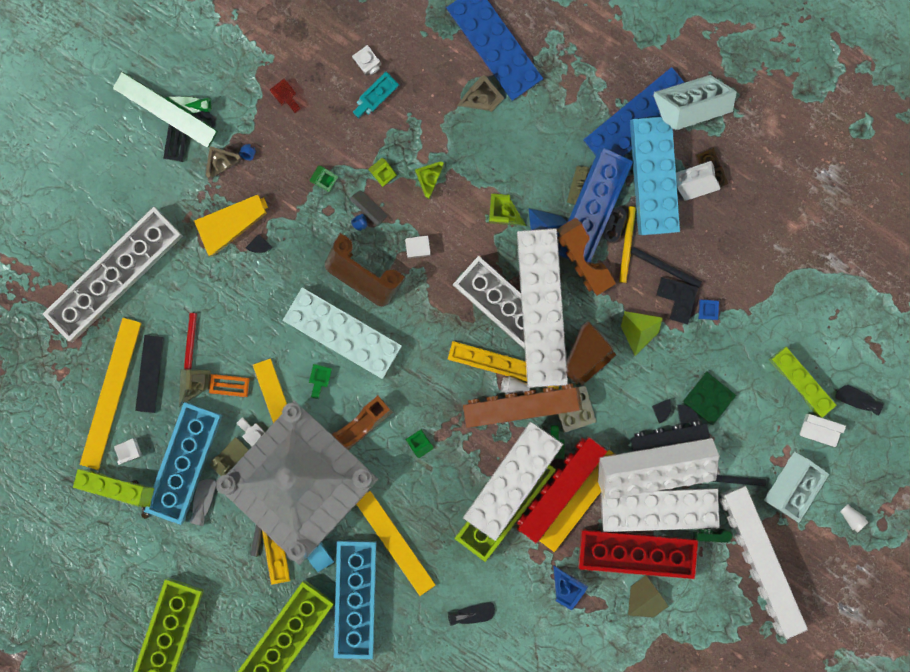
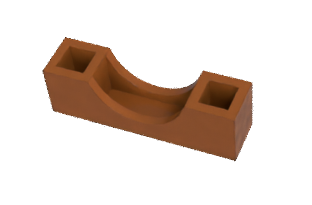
[556,217,616,296]
[331,396,393,450]

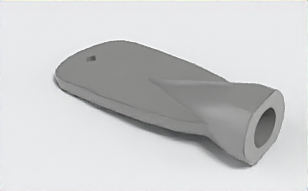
[190,479,216,526]

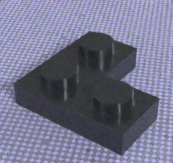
[656,277,698,325]

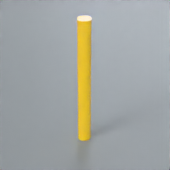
[619,206,636,283]

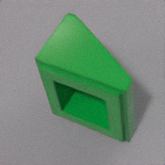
[310,165,339,193]
[405,429,434,458]

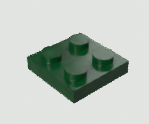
[682,371,737,425]

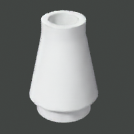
[501,376,530,395]
[840,504,868,533]

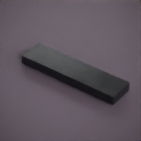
[135,335,164,413]

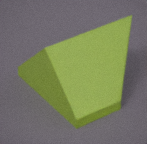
[415,161,444,200]
[489,194,526,226]
[621,311,662,356]

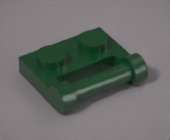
[693,528,733,543]

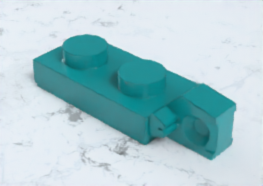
[353,72,400,119]

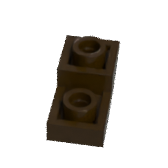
[695,147,728,187]

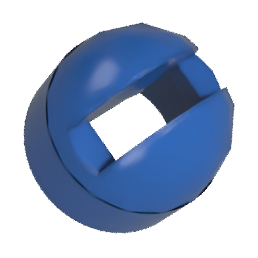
[239,144,256,161]
[351,214,368,231]

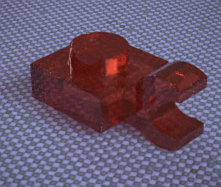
[270,78,301,113]

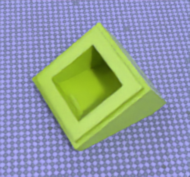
[368,158,397,187]

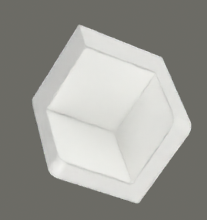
[405,236,431,259]
[114,438,142,465]

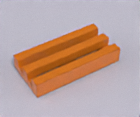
[209,374,250,397]

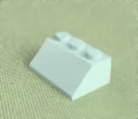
[764,452,829,523]

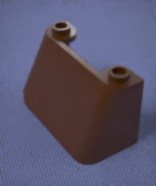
[325,233,406,307]
[565,321,617,386]

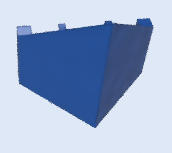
[528,208,567,237]
[553,565,588,610]

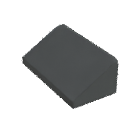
[350,190,387,226]

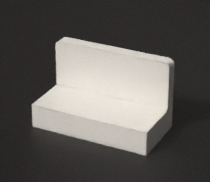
[676,161,720,201]
[800,414,846,447]

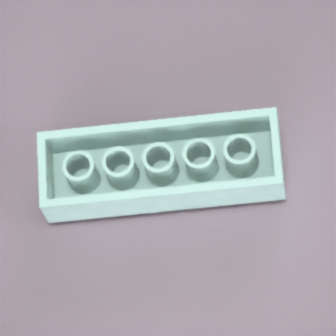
[282,288,402,379]

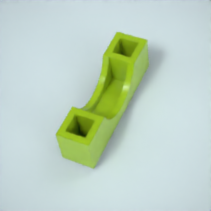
[768,347,837,418]
[73,469,154,507]

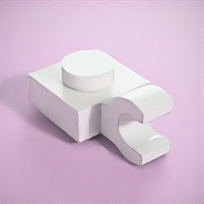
[237,417,265,446]

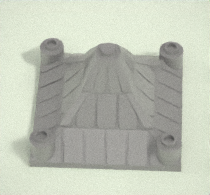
[216,401,379,565]

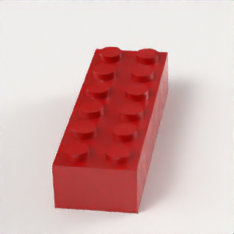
[517,436,608,544]
[578,529,698,579]

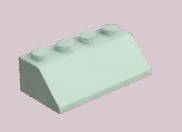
[654,75,736,130]

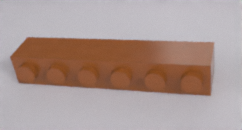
[463,384,582,428]

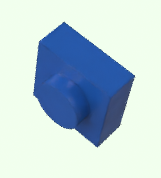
[698,300,719,320]

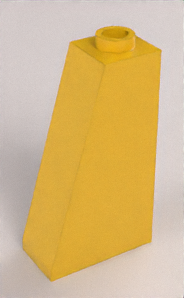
[194,195,268,257]

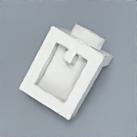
[352,45,381,75]

